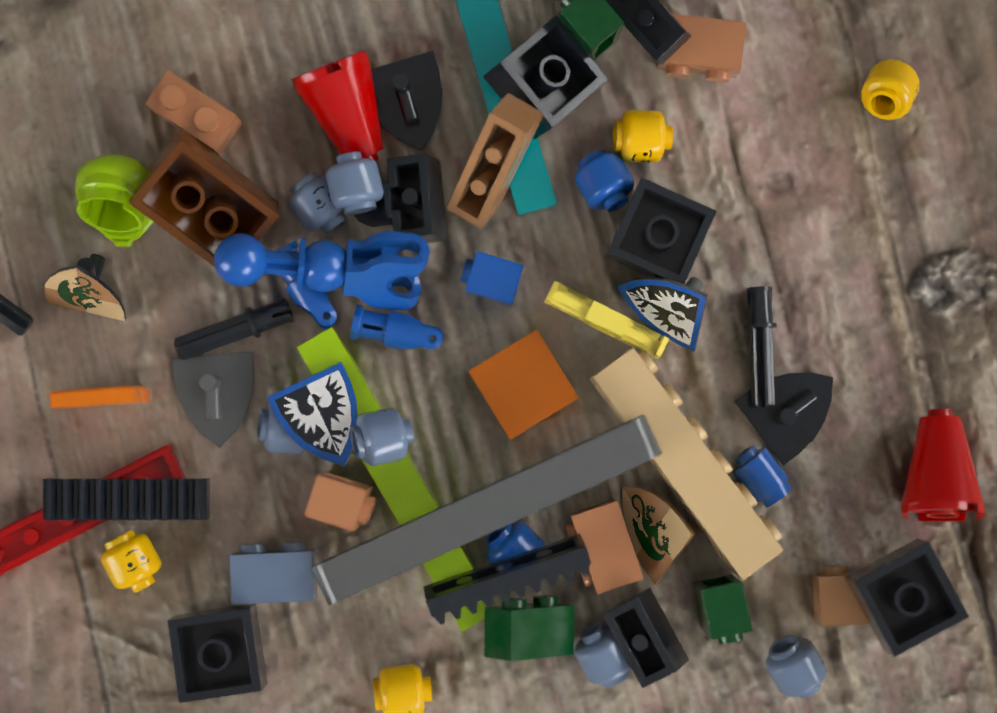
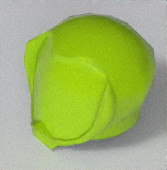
[75,154,154,247]

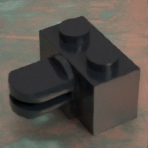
[354,153,448,243]

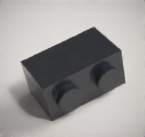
[603,588,689,688]

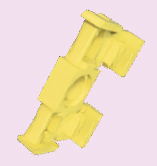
[544,281,669,359]

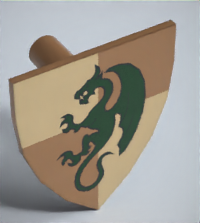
[622,487,698,585]

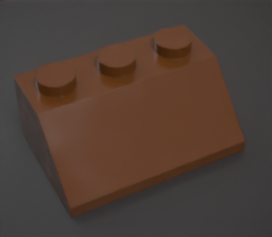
[129,127,280,267]

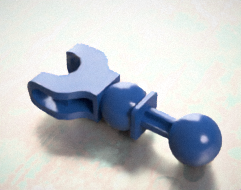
[214,231,430,310]

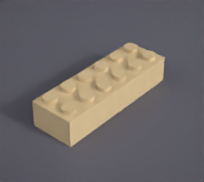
[589,348,784,581]

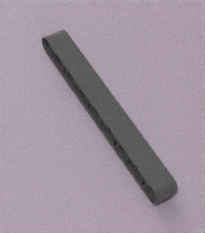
[311,414,662,605]

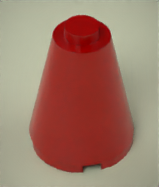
[291,50,384,161]
[900,409,985,522]

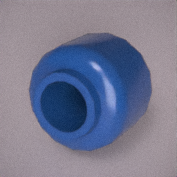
[574,150,634,212]
[485,520,545,564]

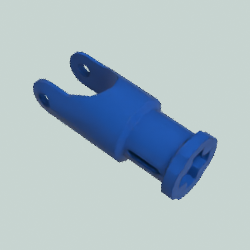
[277,241,337,329]
[350,304,444,350]

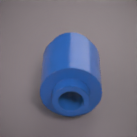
[733,445,792,508]

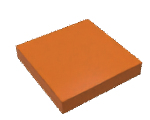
[468,329,579,440]
[50,385,150,409]

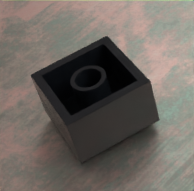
[483,15,608,140]
[605,177,717,284]
[845,538,969,657]
[167,604,268,703]

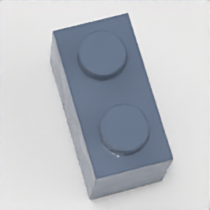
[230,542,318,605]

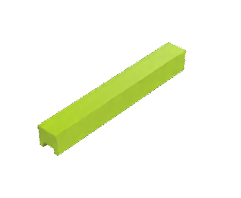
[297,327,497,632]

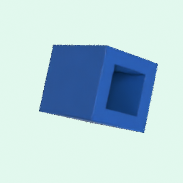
[460,251,524,307]

